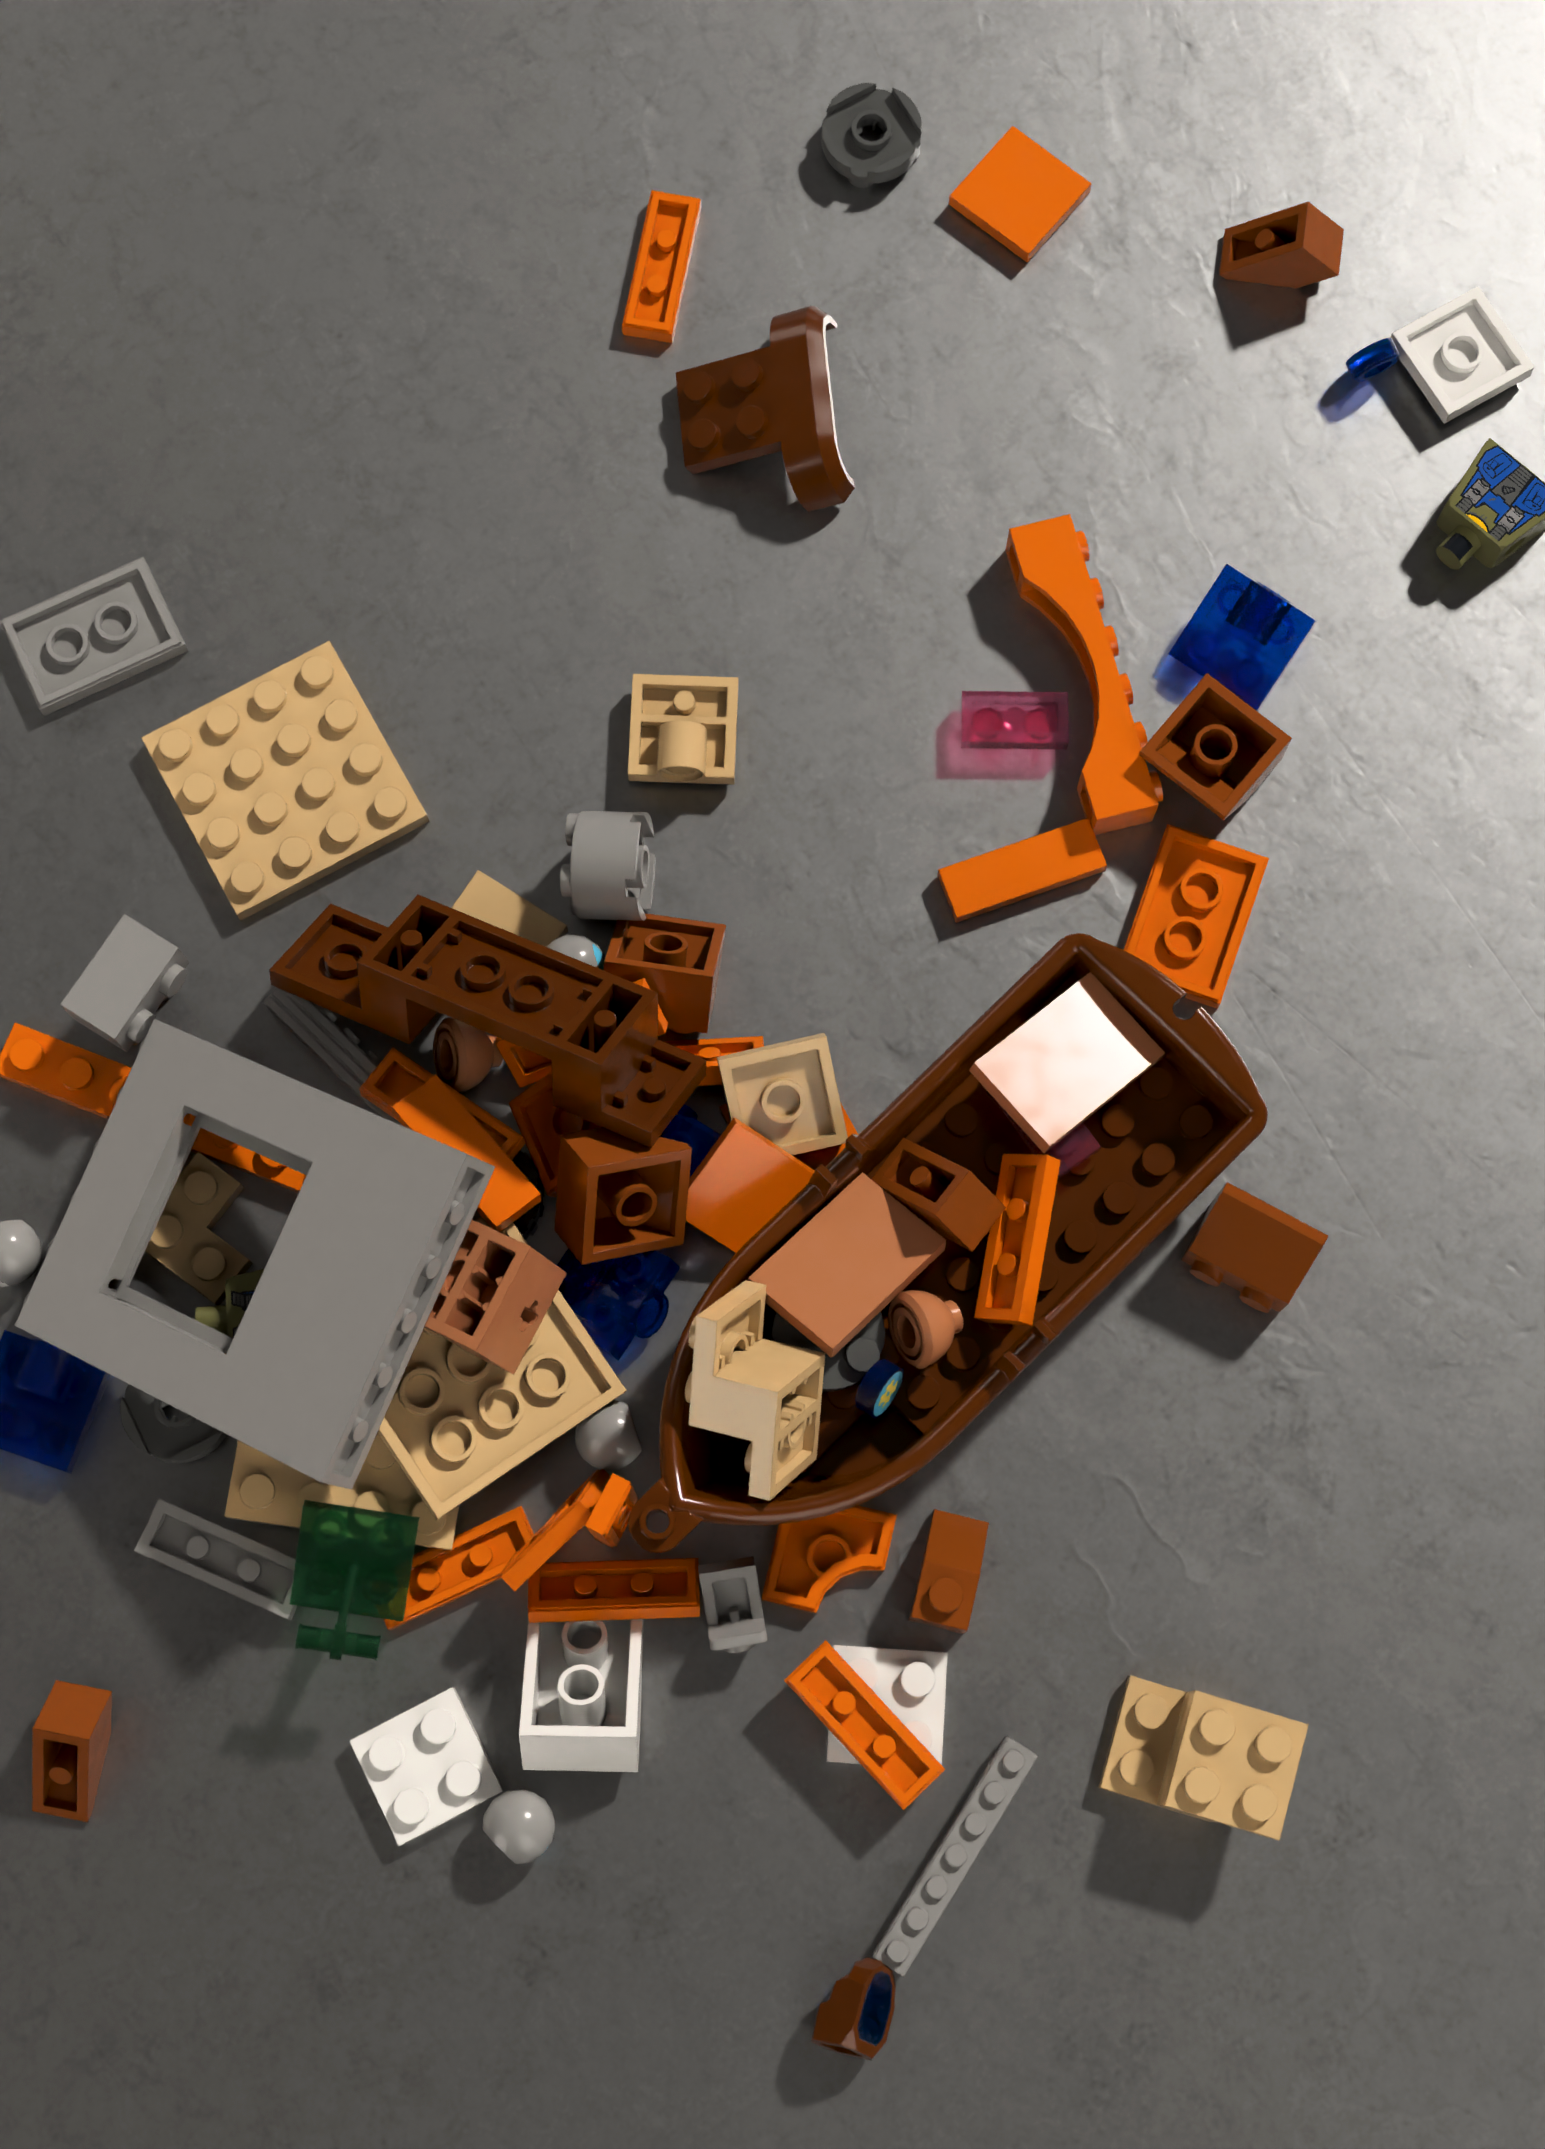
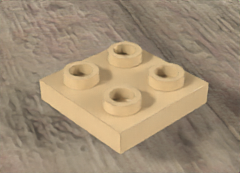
[628,674,739,785]

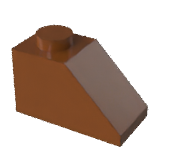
[1219,201,1344,288]
[871,1137,1006,1252]
[908,1509,989,1634]
[32,1680,112,1822]

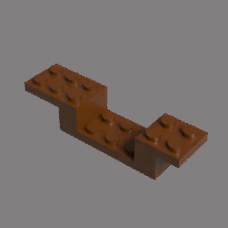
[269,895,707,1148]

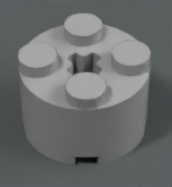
[560,811,655,921]

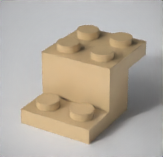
[685,1280,825,1501]
[1098,1675,1309,1841]

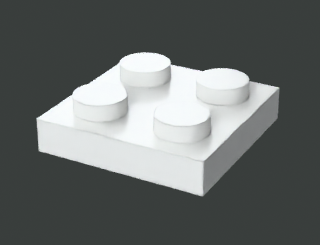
[1389,286,1535,424]
[826,1645,948,1765]
[349,1687,505,1846]

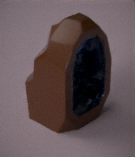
[811,1957,896,2060]

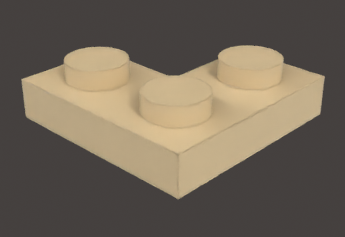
[145,1152,253,1305]

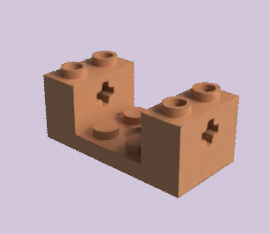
[424,1220,567,1375]

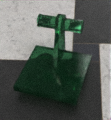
[290,1500,419,1661]

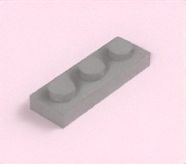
[134,1499,315,1620]

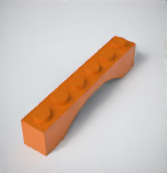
[1005,514,1163,836]

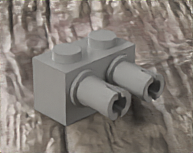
[60,914,189,1052]

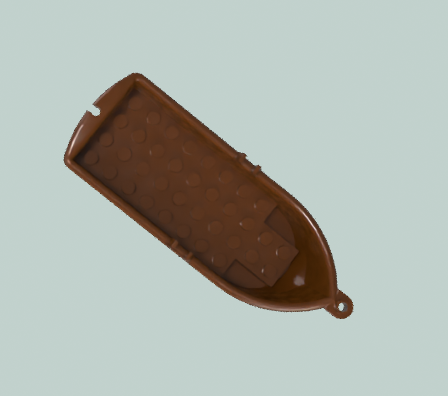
[628,933,1268,1553]

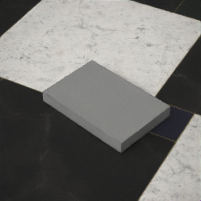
[0,557,188,716]

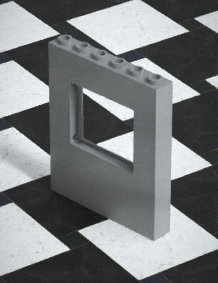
[14,1019,495,1490]

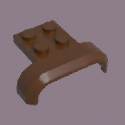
[675,306,855,512]

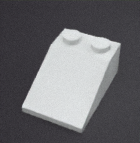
[519,1618,644,1772]

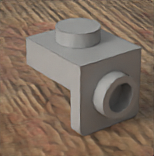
[698,1556,767,1653]

